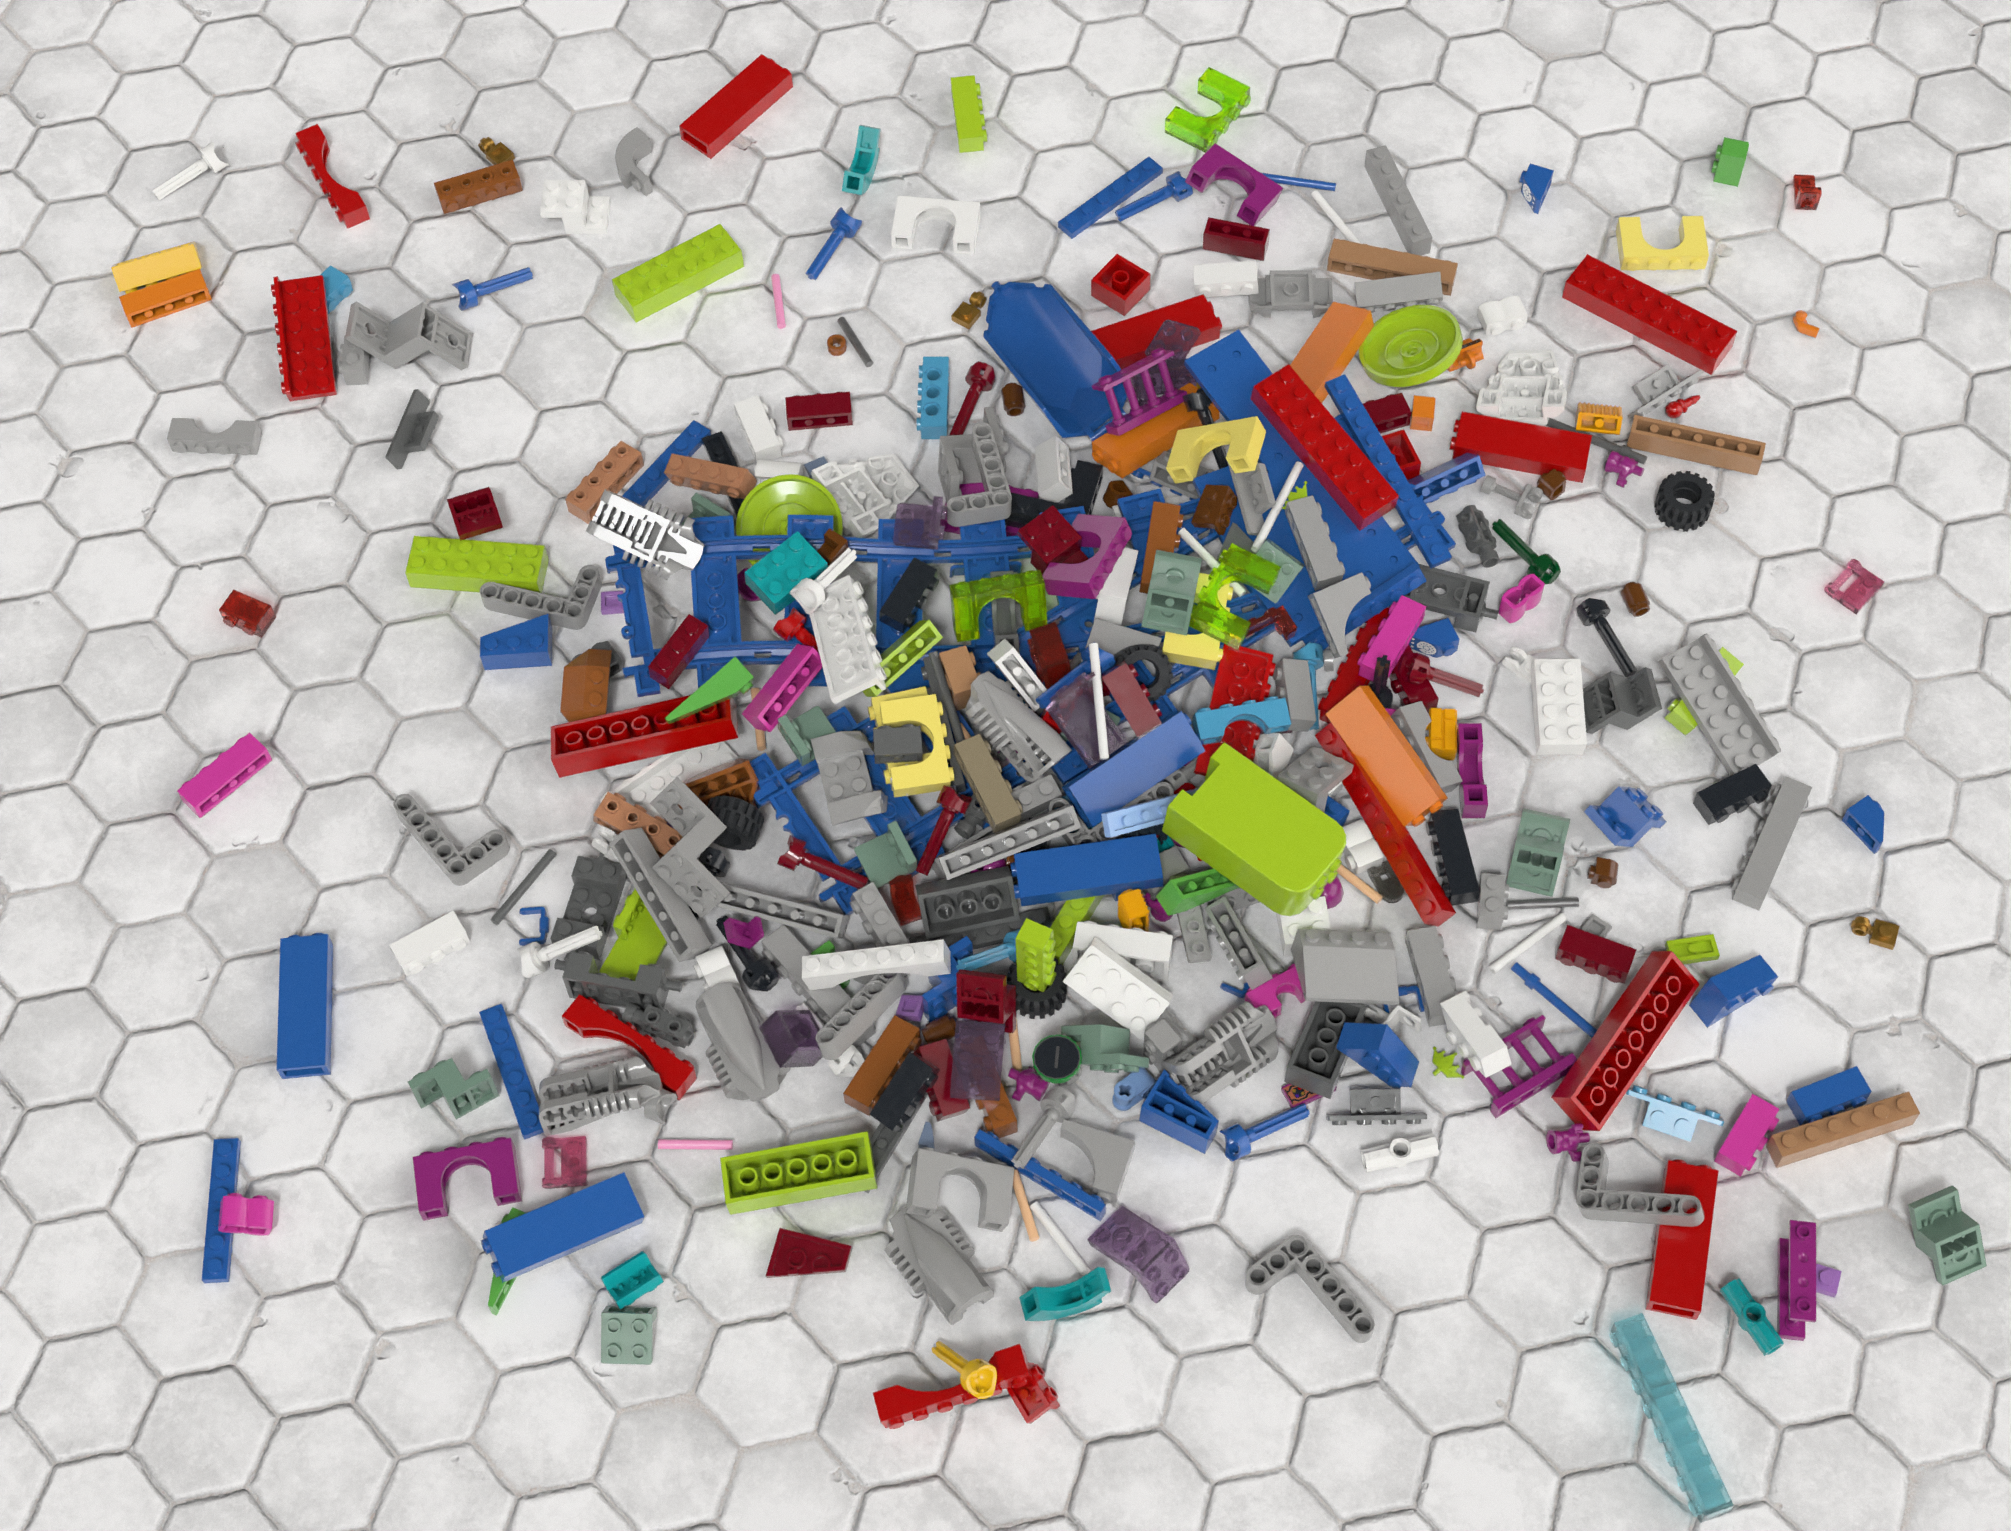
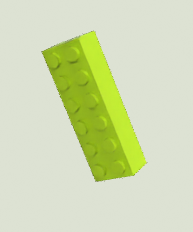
[612,224,744,323]
[405,536,549,593]
[720,1131,878,1215]

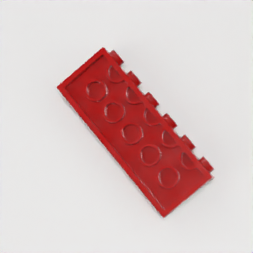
[271,275,337,402]
[1193,642,1276,776]

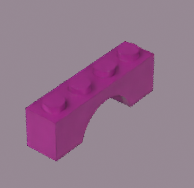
[1456,723,1488,818]

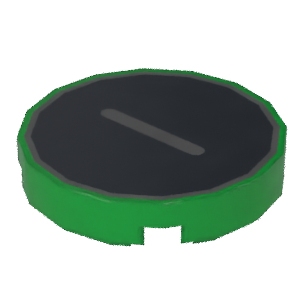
[1032,1035,1082,1084]

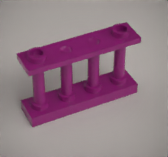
[1092,348,1187,436]
[1461,1015,1577,1119]
[1777,1220,1816,1341]

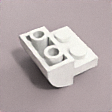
[755,459,804,487]

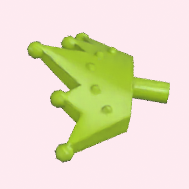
[1281,481,1308,510]
[1432,1047,1464,1079]

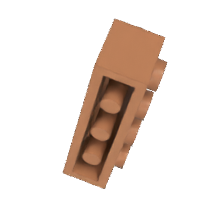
[565,441,644,524]
[664,454,757,499]
[593,792,682,859]

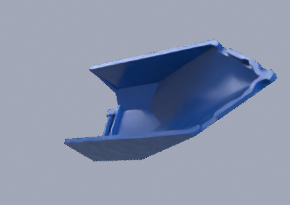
[983,281,1127,441]

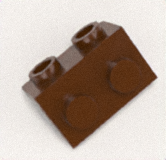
[1191,484,1237,535]

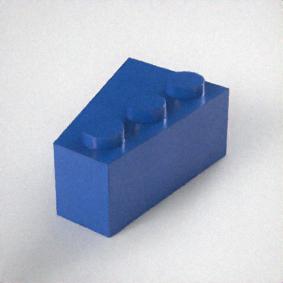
[480,614,553,670]
[1689,955,1778,1028]
[1336,1023,1419,1088]
[1139,1069,1219,1154]

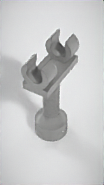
[1481,475,1543,519]

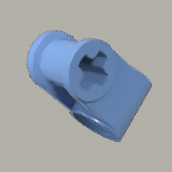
[1112,1068,1157,1111]

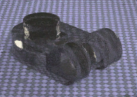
[1367,860,1404,903]

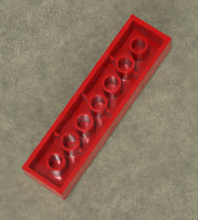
[1562,254,1737,375]
[1251,364,1399,531]
[551,695,738,778]
[1551,951,1700,1131]

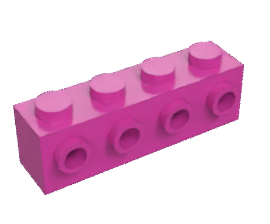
[1358,595,1427,681]
[742,644,822,732]
[177,732,272,818]

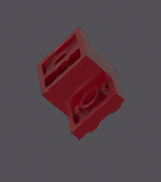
[447,487,503,541]
[1017,505,1088,575]
[956,969,1016,1033]

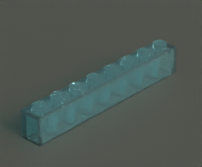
[1610,1313,1734,1523]

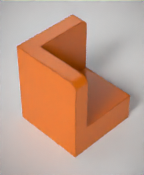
[1410,395,1436,431]

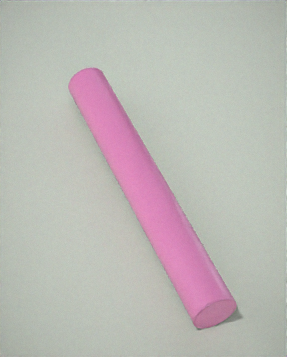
[771,274,786,329]
[658,1139,733,1150]

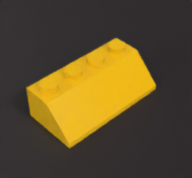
[111,241,202,294]

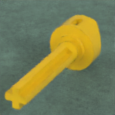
[932,1341,997,1399]

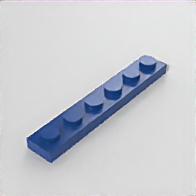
[1058,157,1163,239]
[622,420,711,506]
[1302,562,1427,652]
[479,1004,544,1140]
[974,1129,1106,1221]
[202,1138,241,1283]

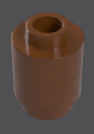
[1001,383,1025,416]
[1621,582,1650,617]
[921,1014,959,1044]

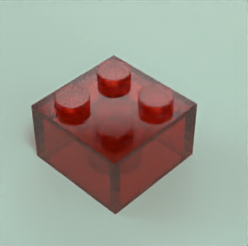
[1027,622,1071,689]

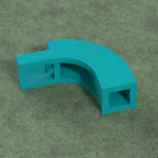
[842,125,881,195]
[1019,1267,1111,1321]

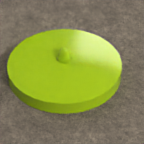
[1359,305,1463,387]
[736,474,843,566]

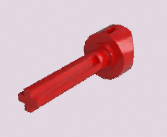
[773,607,819,653]

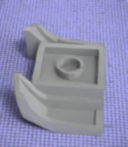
[1248,270,1333,318]
[811,731,888,826]

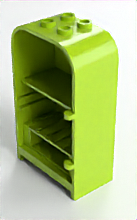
[1162,742,1346,916]

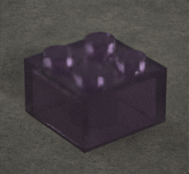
[759,1010,823,1068]

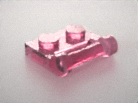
[1824,559,1884,615]
[542,1136,588,1189]

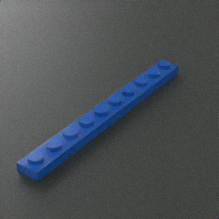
[1324,374,1452,569]

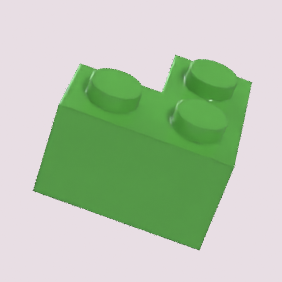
[1711,137,1749,187]

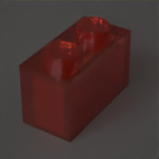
[219,589,276,638]

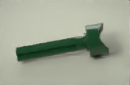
[1492,519,1561,584]

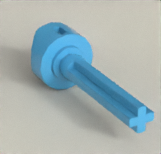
[1292,643,1324,731]
[956,929,1020,971]

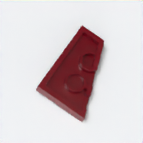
[766,1228,853,1278]

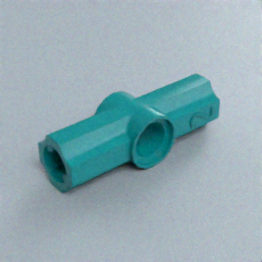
[1720,1278,1784,1356]

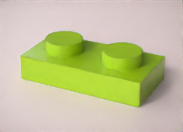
[1665,934,1720,965]

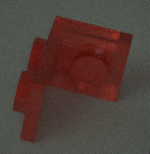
[1793,174,1822,210]
[1242,605,1297,641]
[889,874,922,926]

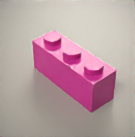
[1714,1094,1780,1177]

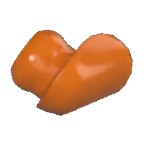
[1793,310,1820,338]

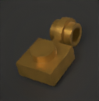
[478,137,515,165]
[951,291,987,329]
[1851,916,1900,950]

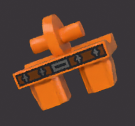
[1447,338,1484,372]

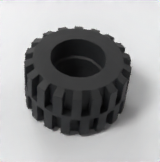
[1654,471,1715,532]
[1113,644,1173,702]
[707,796,764,851]
[1007,957,1067,1019]

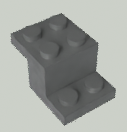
[1583,667,1662,734]

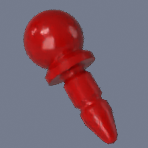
[1665,395,1701,419]

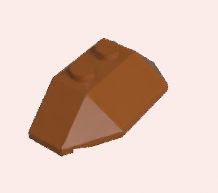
[560,649,612,722]
[678,758,758,810]

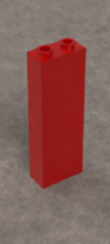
[679,54,793,159]
[1091,294,1222,370]
[1450,411,1592,483]
[1645,1159,1719,1320]

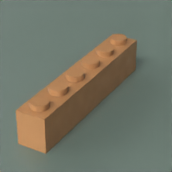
[1327,238,1458,296]
[1627,415,1766,475]
[1766,1092,1920,1168]

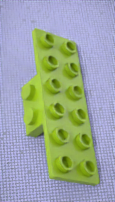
[599,886,697,981]

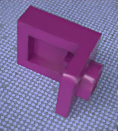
[724,916,764,949]

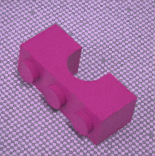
[1245,963,1305,1018]

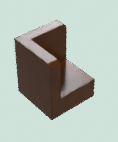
[817,528,848,566]

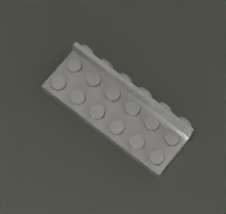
[1658,633,1781,776]

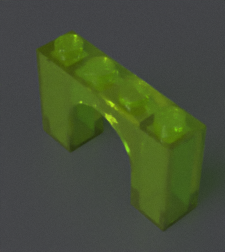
[1165,67,1251,153]
[1189,543,1281,650]
[949,570,1048,642]

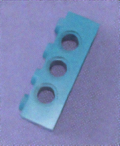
[917,357,950,439]

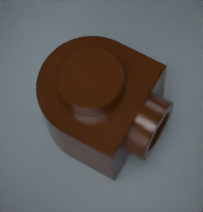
[1537,469,1567,500]
[1103,480,1133,509]
[1587,857,1619,888]

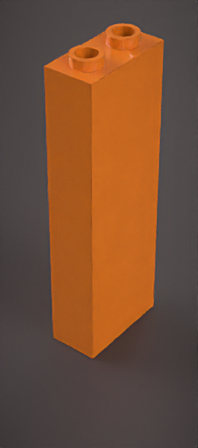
[1290,302,1374,403]
[1092,383,1220,478]
[1326,686,1448,827]

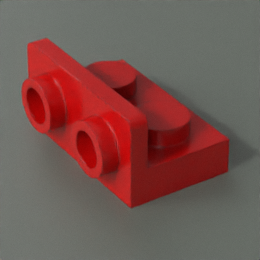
[1006,1362,1060,1424]

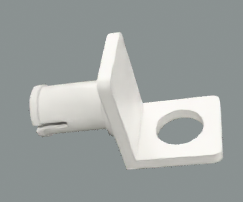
[1365,1004,1422,1032]

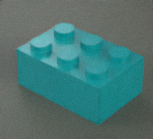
[745,531,828,615]

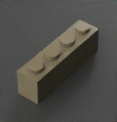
[953,734,1023,833]

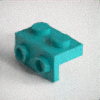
[601,1251,664,1309]

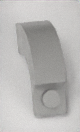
[615,127,652,196]

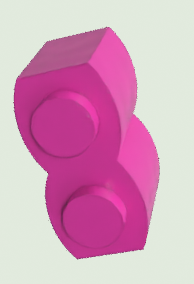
[1498,574,1545,623]
[218,1193,274,1236]

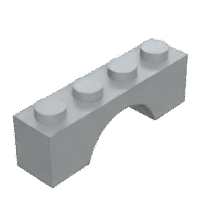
[167,418,262,455]
[1391,701,1462,793]

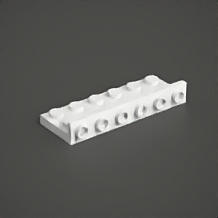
[809,575,887,704]
[600,741,738,822]

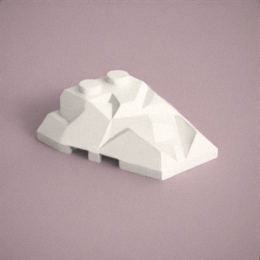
[1476,350,1567,426]
[811,454,919,538]

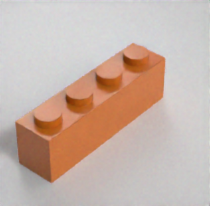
[119,269,212,328]

